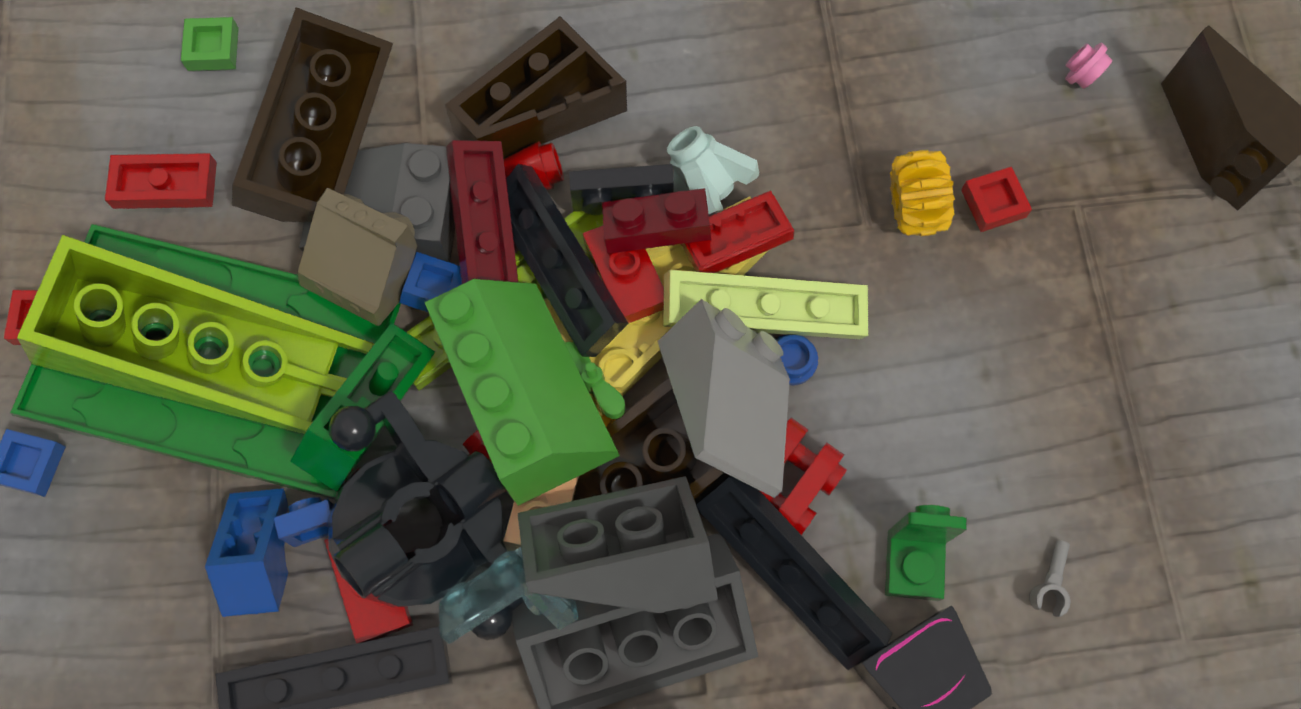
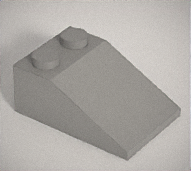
[657,299,790,498]

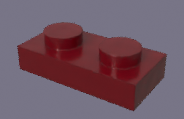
[602,188,712,254]

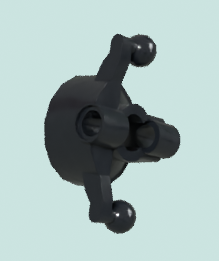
[328,391,534,640]

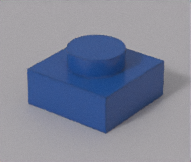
[399,252,462,312]
[0,429,66,497]
[273,497,333,547]

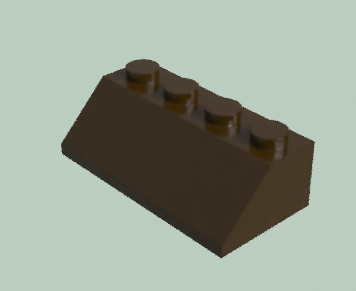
[232,7,393,222]

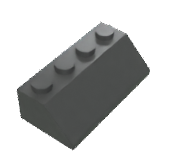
[512,533,759,709]

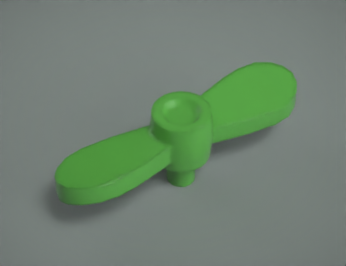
[565,342,625,419]

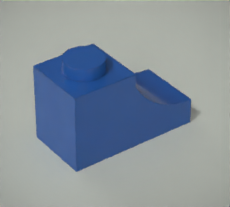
[205,488,288,617]

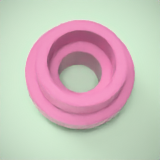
[1065,43,1113,89]

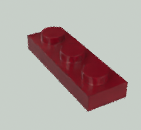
[446,140,518,284]

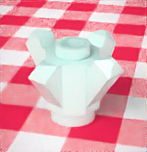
[667,126,759,216]

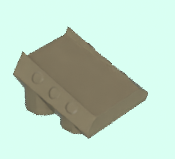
[298,188,417,326]

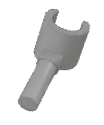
[1029,540,1071,617]

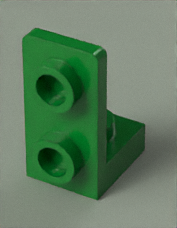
[885,505,967,601]

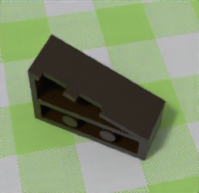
[445,16,627,159]

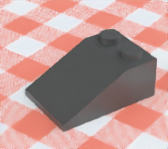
[299,143,455,263]
[518,476,718,613]

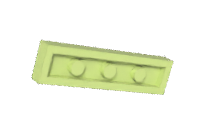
[663,270,868,339]

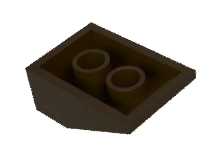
[1161,25,1301,211]
[573,378,728,504]

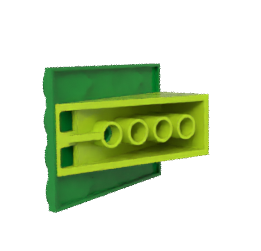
[10,224,401,499]

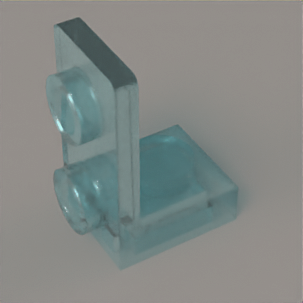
[439,547,579,644]

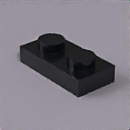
[569,164,674,215]

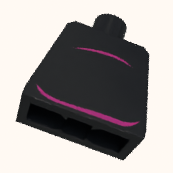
[854,605,992,709]

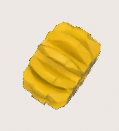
[890,150,955,237]

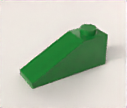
[290,322,435,492]

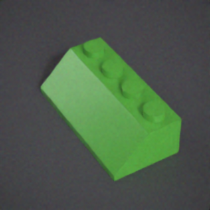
[424,279,620,506]

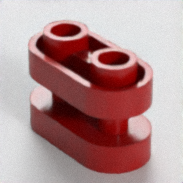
[761,417,847,535]

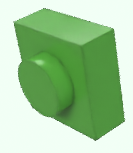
[181,17,239,71]

